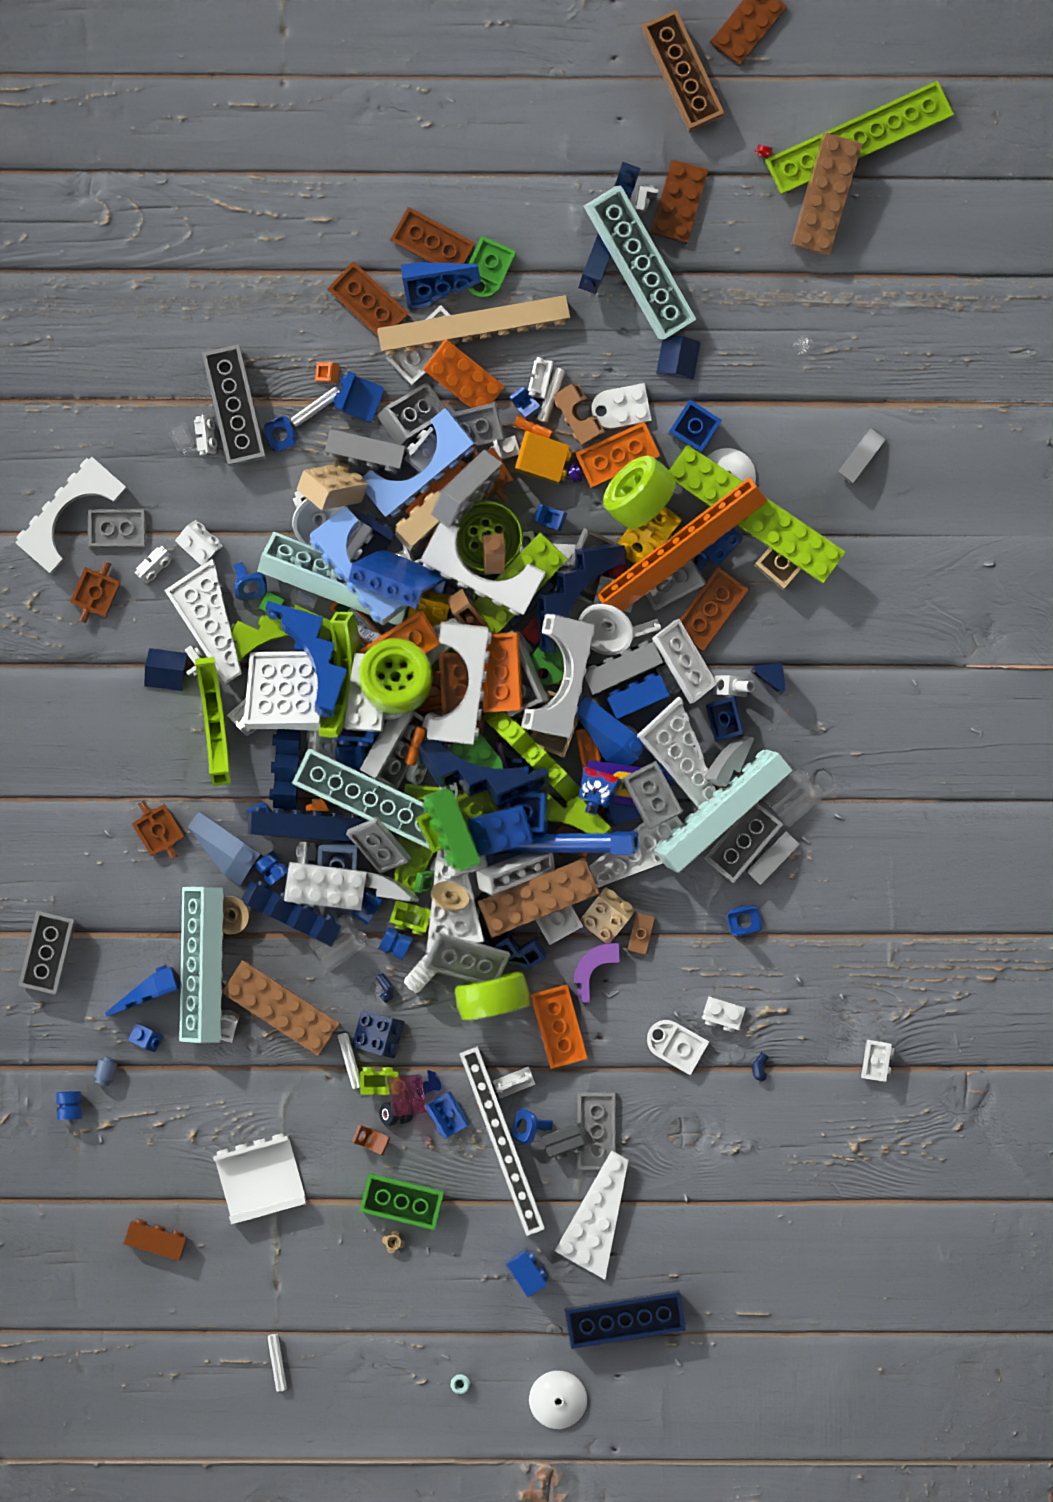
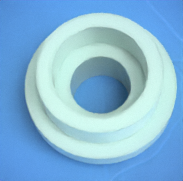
[451,1374,470,1394]

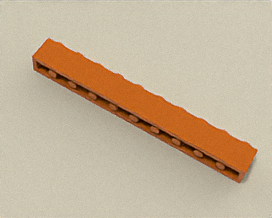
[597,477,768,612]

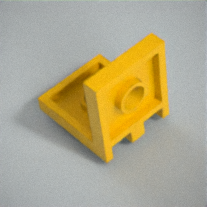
[617,506,683,564]

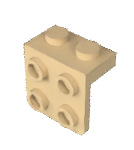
[580,887,636,944]

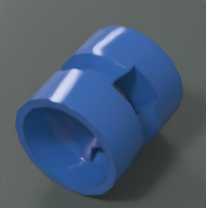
[254,851,288,887]
[378,927,413,961]
[56,1091,82,1120]

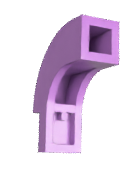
[574,943,620,1002]

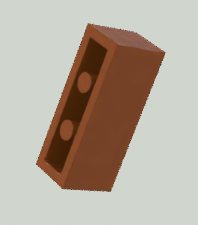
[124,1218,187,1261]

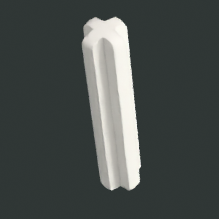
[537,367,565,423]
[291,387,340,427]
[338,1033,360,1089]
[268,1334,287,1392]

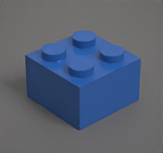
[668,400,722,453]
[506,793,548,834]
[506,1249,548,1297]

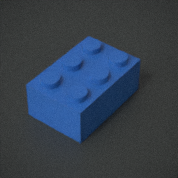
[607,673,670,720]

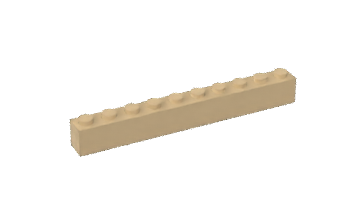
[377,295,570,356]

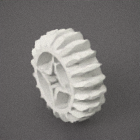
[404,954,436,993]

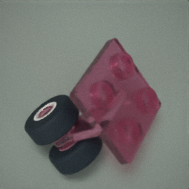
[379,1074,426,1126]

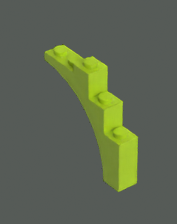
[231,605,332,664]
[318,612,363,738]
[195,657,231,786]
[482,711,581,802]
[547,794,613,833]

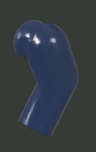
[376,973,394,1003]
[752,1052,769,1082]

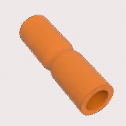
[513,415,553,438]
[404,726,427,766]

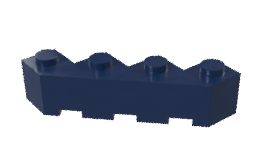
[269,729,301,809]
[241,880,342,947]
[479,927,547,970]

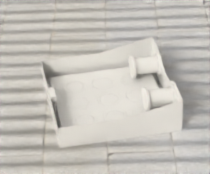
[244,651,324,731]

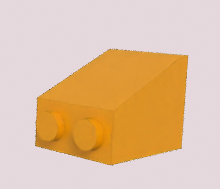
[515,431,572,484]

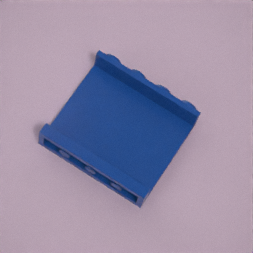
[348,549,448,609]

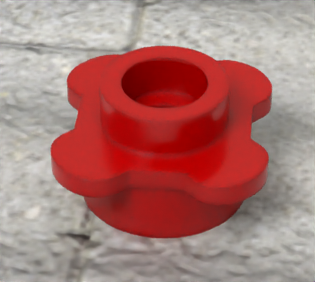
[755,144,773,158]

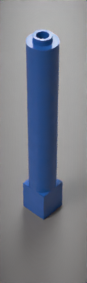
[503,831,639,854]

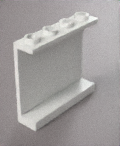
[213,1133,307,1224]

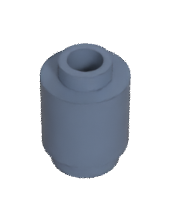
[94,1056,117,1086]

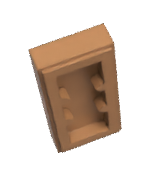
[627,913,655,954]

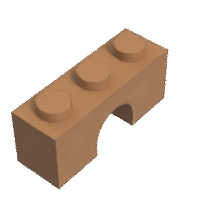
[553,383,605,445]

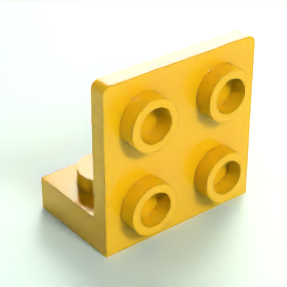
[407,590,452,627]

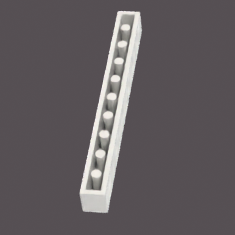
[459,1046,545,1236]

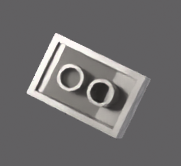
[377,382,445,445]

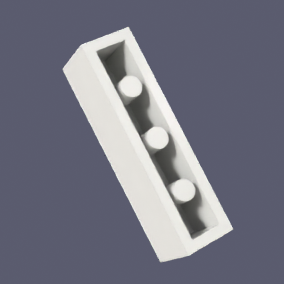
[476,853,555,895]

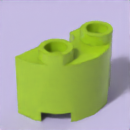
[390,900,431,936]
[360,1067,399,1095]

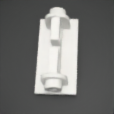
[528,357,554,398]
[194,415,217,455]
[135,546,174,584]
[627,619,662,649]
[296,842,317,865]
[493,1067,535,1099]

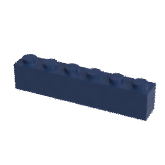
[248,807,366,842]

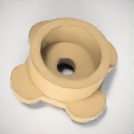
[382,1231,405,1253]

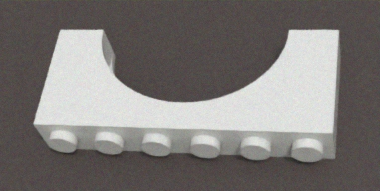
[16,457,128,574]
[420,521,546,616]
[521,614,595,738]
[427,622,491,744]

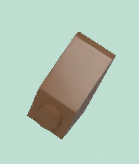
[482,534,505,574]
[446,589,487,627]

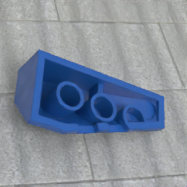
[401,262,481,309]
[576,695,646,766]
[105,965,180,1017]

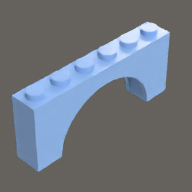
[362,408,476,518]
[310,506,408,626]

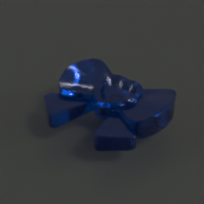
[412,1070,442,1098]

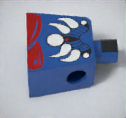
[579,767,622,816]

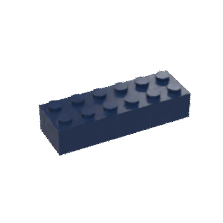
[565,1290,686,1349]

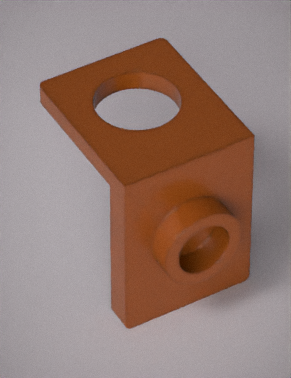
[352,1125,390,1155]

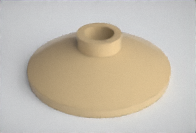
[431,881,469,911]
[222,896,249,934]

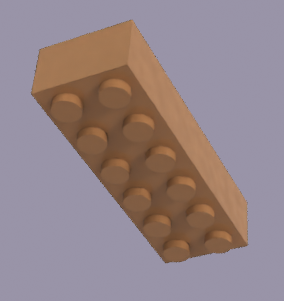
[641,9,724,133]
[791,133,862,256]
[478,858,600,937]
[222,960,340,1056]

